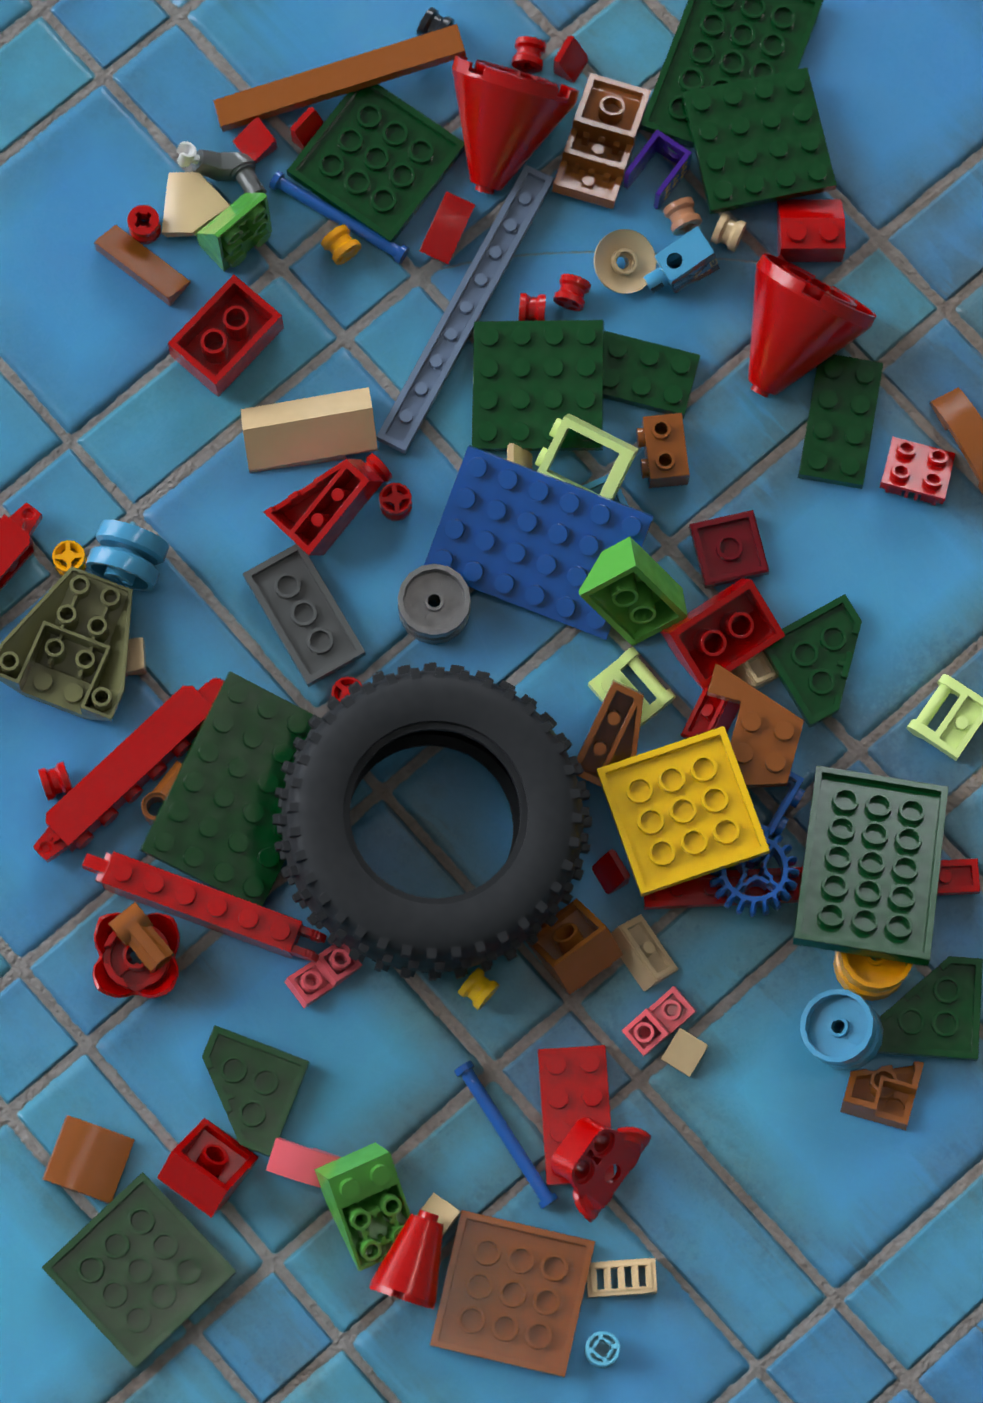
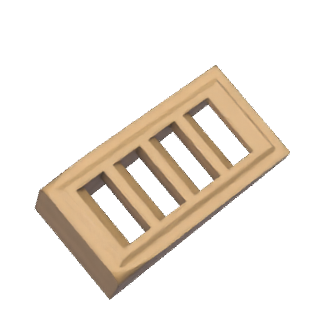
[587,1258,657,1298]

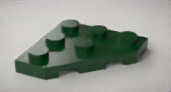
[763,594,862,728]
[877,956,983,1061]
[202,1025,310,1157]

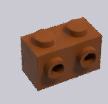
[636,413,690,489]

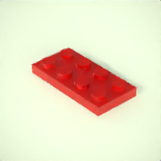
[538,1045,615,1186]

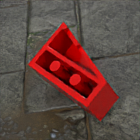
[263,459,384,556]

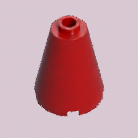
[369,1209,444,1309]

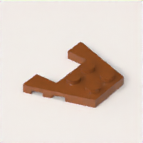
[707,664,804,788]

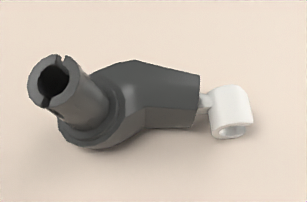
[176,141,267,194]

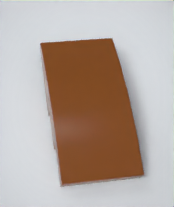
[552,73,651,209]

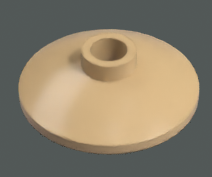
[594,229,656,294]

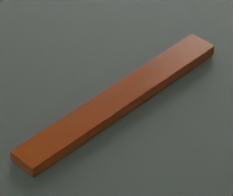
[213,24,467,132]

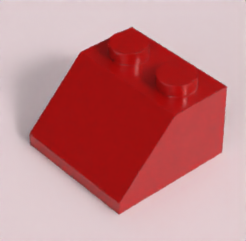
[777,199,846,262]
[157,1118,259,1218]

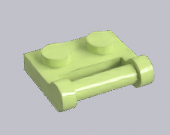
[588,647,676,727]
[907,674,983,761]

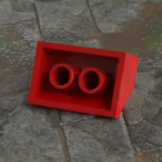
[661,578,785,689]

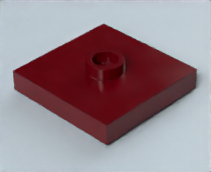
[689,510,769,589]

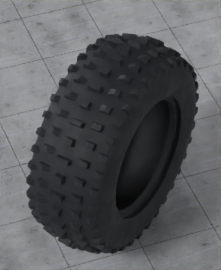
[273,662,592,981]

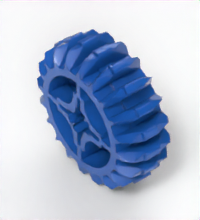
[709,829,799,917]

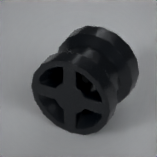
[417,7,455,36]

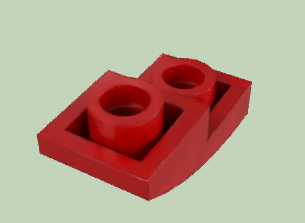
[419,191,476,264]

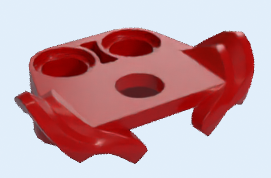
[551,1117,651,1223]

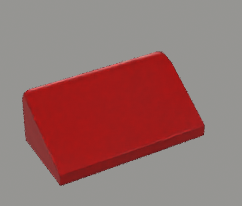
[680,685,740,739]

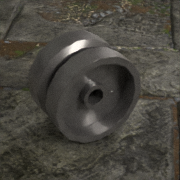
[398,564,471,644]

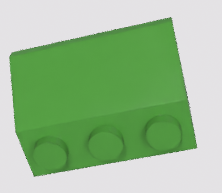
[579,536,688,646]

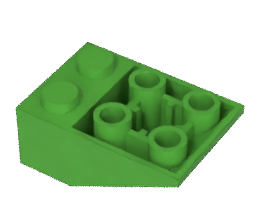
[196,193,272,272]
[315,1142,410,1272]

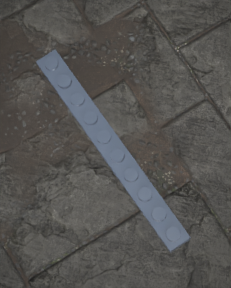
[376,164,554,455]

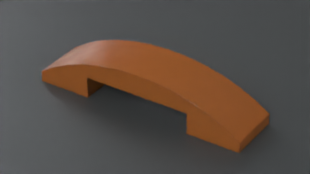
[930,387,983,494]

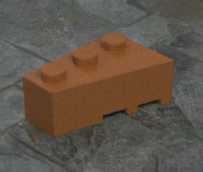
[577,679,644,787]

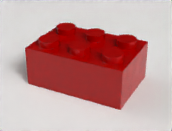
[168,275,284,397]

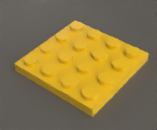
[597,726,770,897]

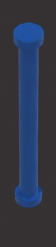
[269,171,410,264]
[454,1060,559,1209]

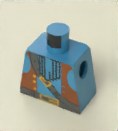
[643,226,720,293]

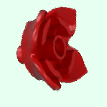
[92,912,180,998]

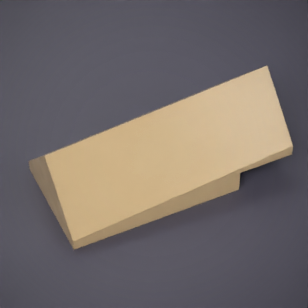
[240,387,378,473]

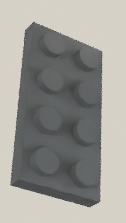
[243,544,366,687]

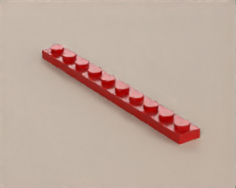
[643,858,980,910]

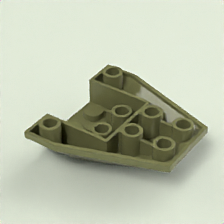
[0,566,133,721]

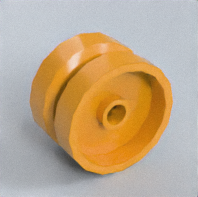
[833,951,913,1001]

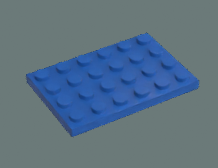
[424,445,654,640]

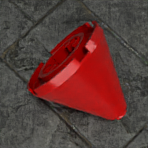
[452,55,579,195]
[748,253,877,398]

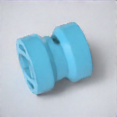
[585,1331,620,1368]

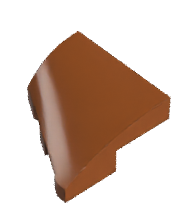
[840,1061,924,1130]

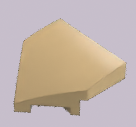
[161,172,230,238]

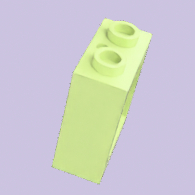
[535,414,639,500]

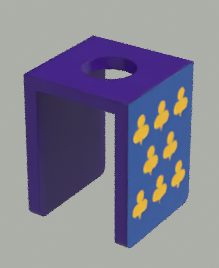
[623,130,692,210]

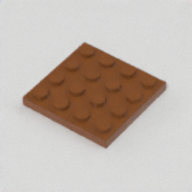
[430,1210,595,1378]

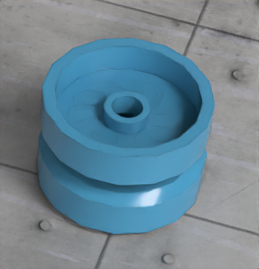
[86,520,169,591]
[800,989,884,1070]

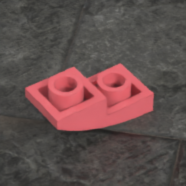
[284,944,362,1009]
[621,986,697,1056]
[266,1137,341,1188]

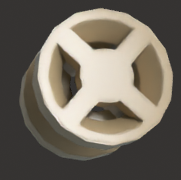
[710,213,747,252]

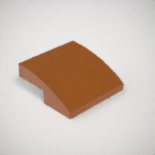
[42,1115,135,1204]

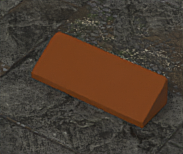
[94,225,191,306]

